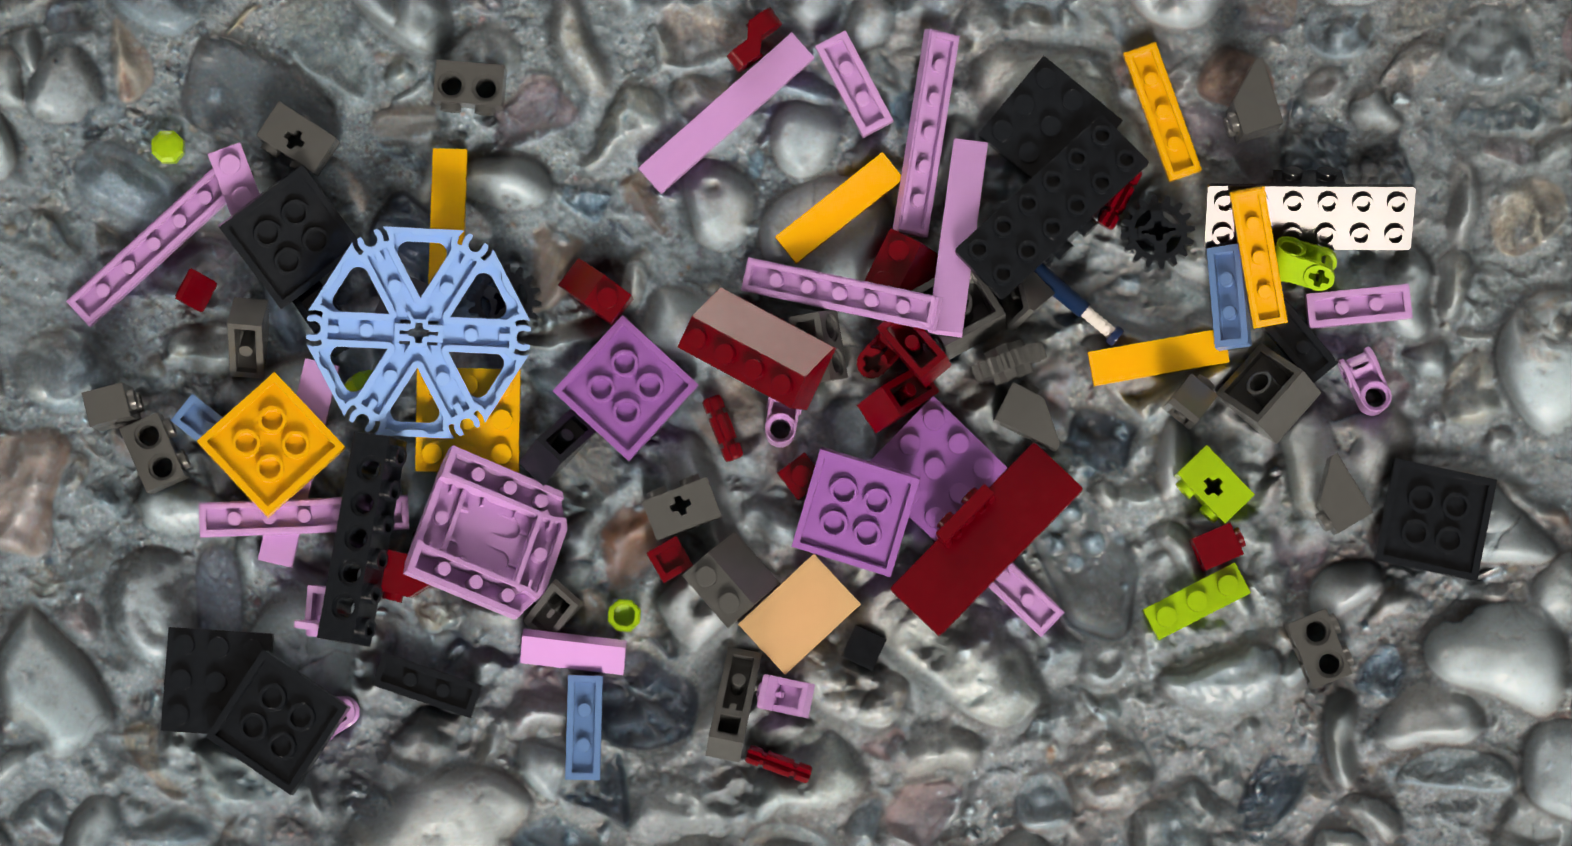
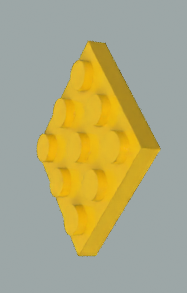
[415,368,521,473]
[197,372,345,518]

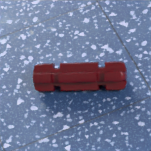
[1098,171,1142,230]
[702,395,743,462]
[745,745,813,783]

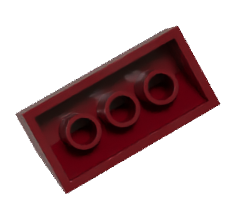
[678,287,836,410]

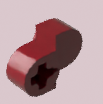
[726,7,782,73]
[857,332,899,379]

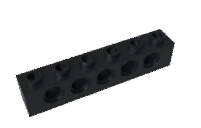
[317,432,407,647]

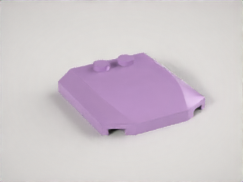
[403,445,568,620]

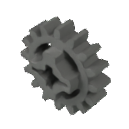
[971,339,1047,386]

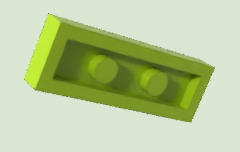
[1142,562,1251,640]

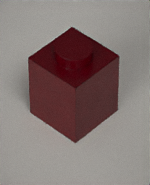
[1189,523,1246,572]

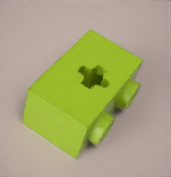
[1174,445,1255,525]

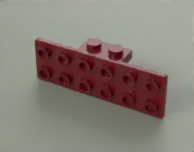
[891,443,1083,636]

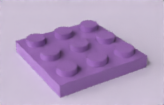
[553,315,699,461]
[870,396,1008,542]
[791,447,921,577]

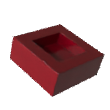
[777,452,815,501]
[646,536,693,583]

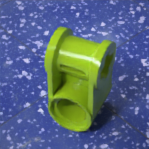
[1275,236,1337,291]

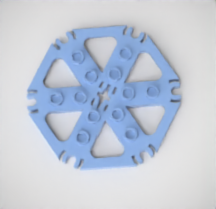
[306,226,531,439]

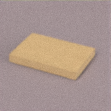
[738,554,861,675]

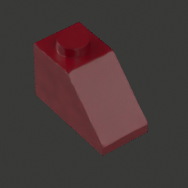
[558,258,634,326]
[876,321,952,388]
[857,370,940,433]
[381,550,431,603]

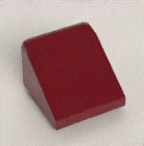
[175,268,217,312]

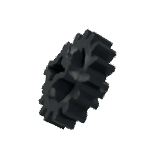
[1119,195,1195,271]
[467,263,542,337]

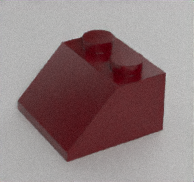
[864,228,938,291]

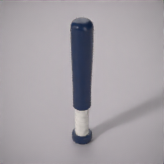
[1034,263,1124,346]

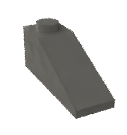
[705,647,762,763]

